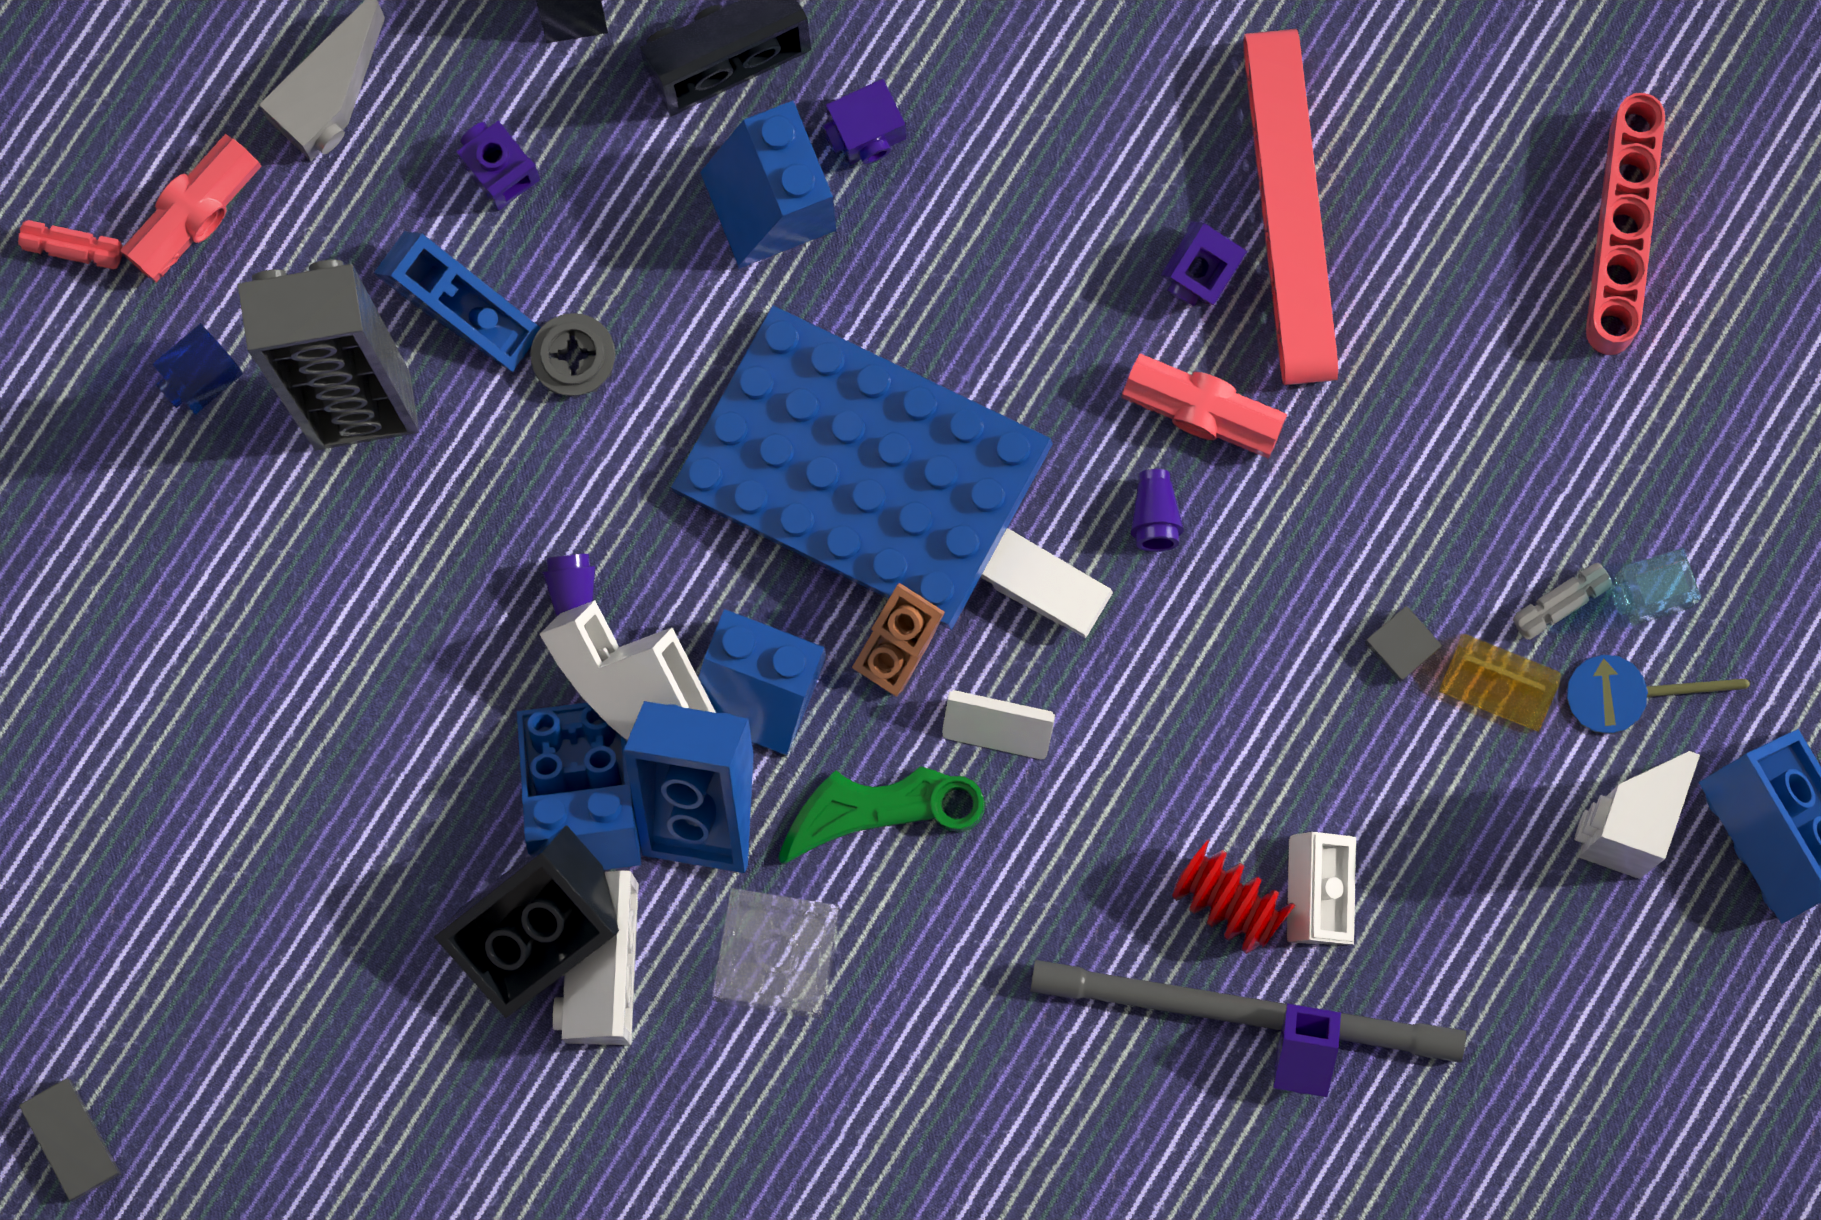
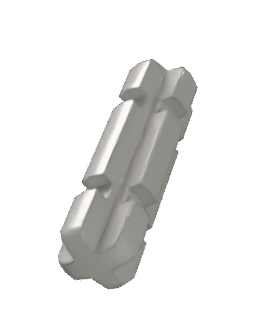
[1513,563,1612,639]

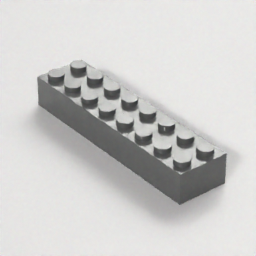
[237,259,420,451]

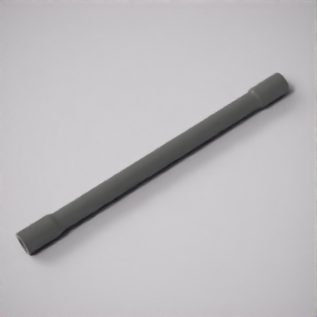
[1030,960,1466,1063]

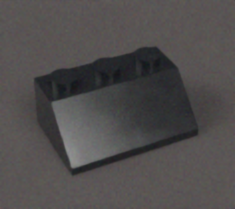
[640,0,811,117]
[434,825,619,1018]

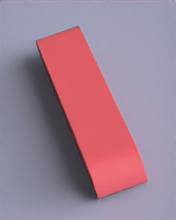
[1586,93,1665,355]

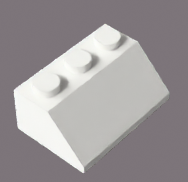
[1574,751,1700,879]
[553,871,639,1046]

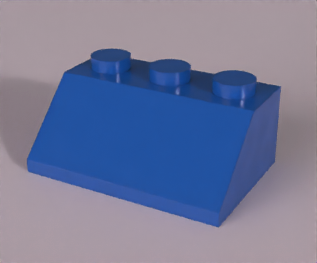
[1698,729,1821,924]

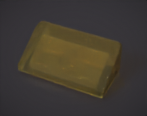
[1439,634,1561,732]

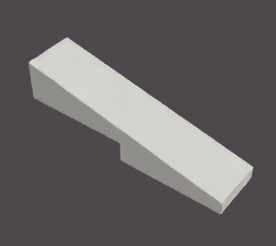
[981,528,1113,638]

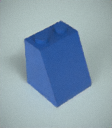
[700,101,837,269]

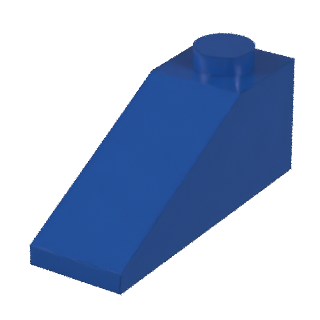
[374,231,541,372]

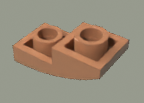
[852,583,945,697]

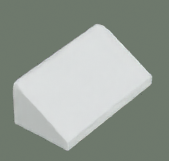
[942,690,1055,760]
[1287,832,1356,945]

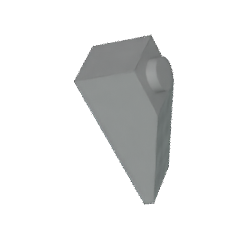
[259,0,385,161]

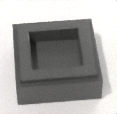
[1365,605,1442,683]

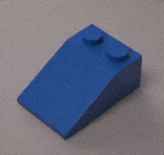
[624,701,754,873]

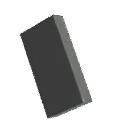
[19,1078,121,1201]

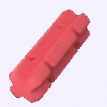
[18,220,123,269]

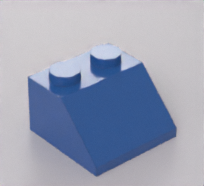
[698,609,826,756]

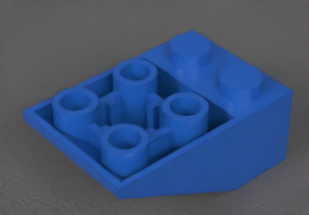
[517,702,641,870]

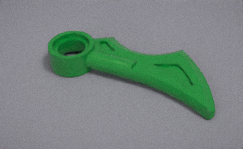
[779,766,985,864]

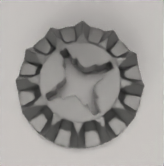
[531,313,616,398]

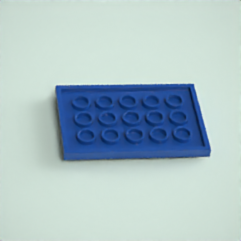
[671,305,1053,630]

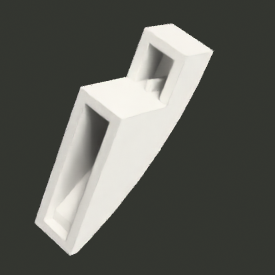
[540,600,716,740]

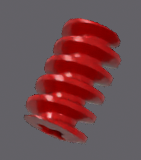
[1172,839,1295,954]

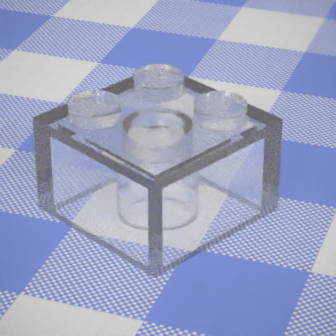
[712,888,841,1019]

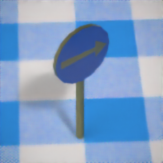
[1567,654,1750,734]

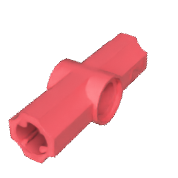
[120,134,262,283]
[1122,354,1287,459]

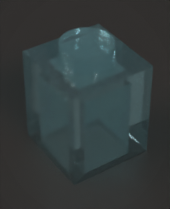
[1611,548,1701,627]

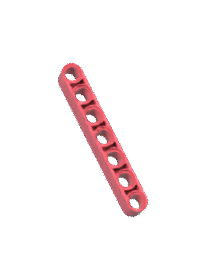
[1243,29,1338,385]

